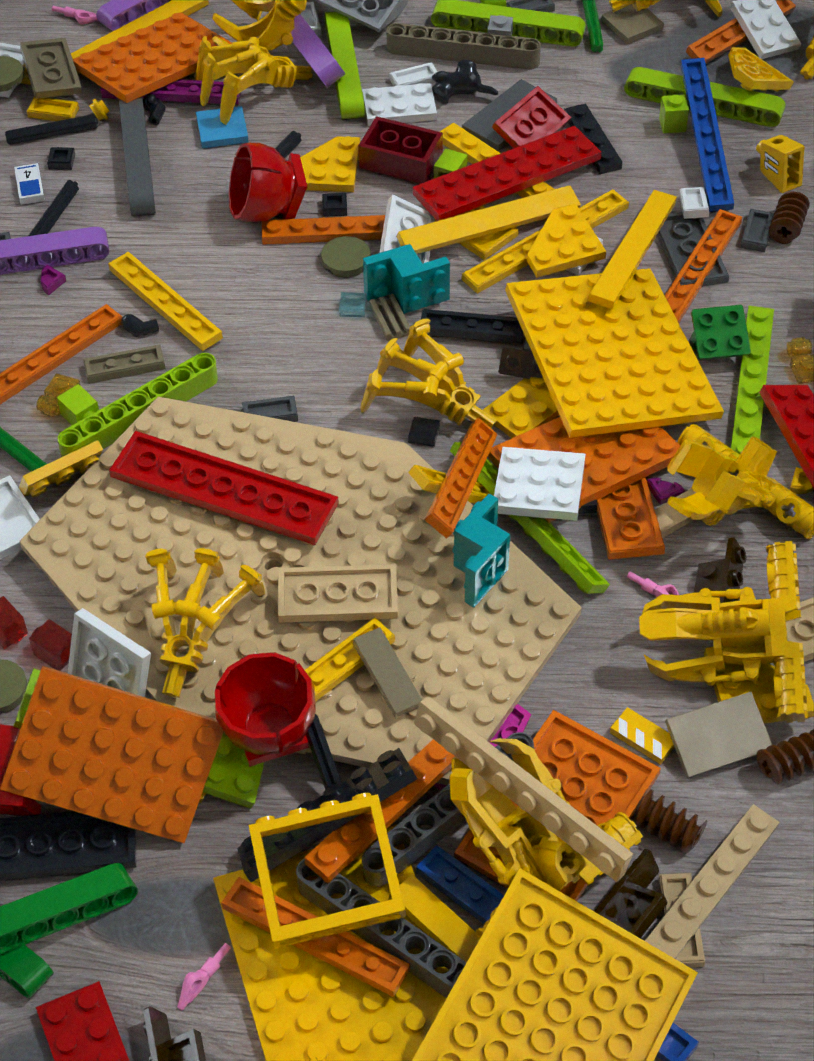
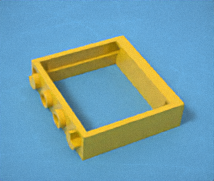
[248,793,406,948]

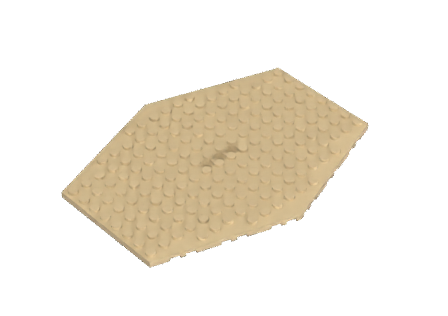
[19,397,582,785]

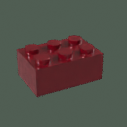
[358,116,443,184]

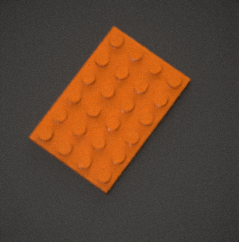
[73,12,232,103]
[488,417,680,523]
[0,666,224,843]
[454,710,661,901]

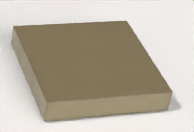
[601,4,664,44]

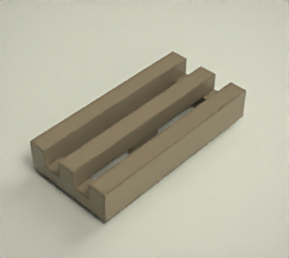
[369,294,410,341]

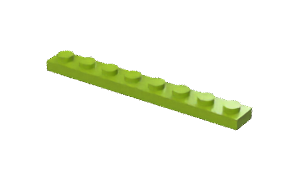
[731,306,774,454]
[449,442,610,594]

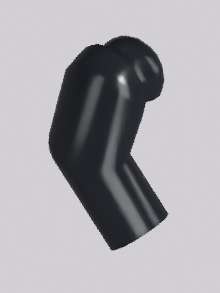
[144,94,166,126]
[121,314,159,336]

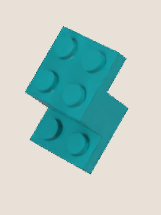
[363,244,450,314]
[452,494,510,607]

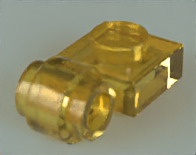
[787,337,814,384]
[36,373,81,417]

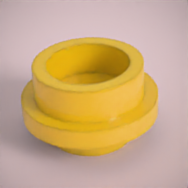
[89,98,110,121]

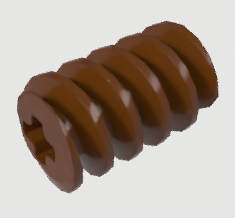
[769,191,810,244]
[757,729,814,785]
[636,789,707,854]

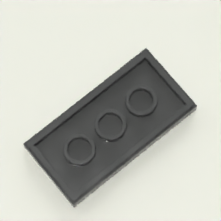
[462,79,557,151]
[657,212,729,287]

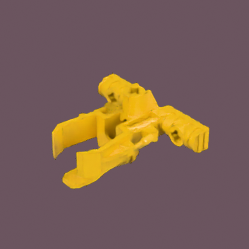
[667,424,814,539]
[639,541,808,723]
[449,738,643,940]

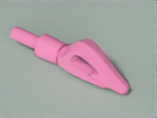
[52,5,98,25]
[627,571,679,597]
[177,943,231,1011]

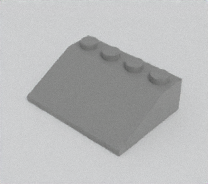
[313,0,409,32]

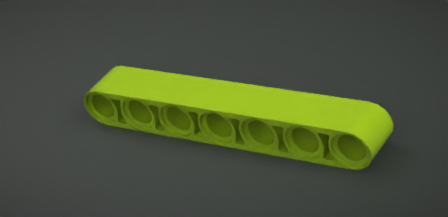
[431,0,586,47]
[325,11,365,119]
[624,67,786,127]
[57,353,218,457]

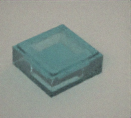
[339,292,367,317]

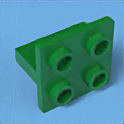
[689,305,751,360]

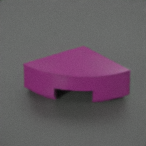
[41,264,66,295]
[647,478,685,505]

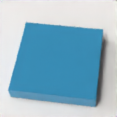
[196,106,249,148]

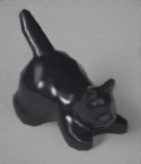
[432,59,498,104]

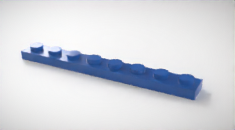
[681,58,734,212]

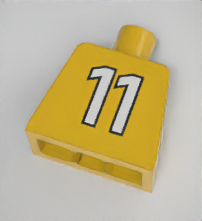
[756,135,805,193]

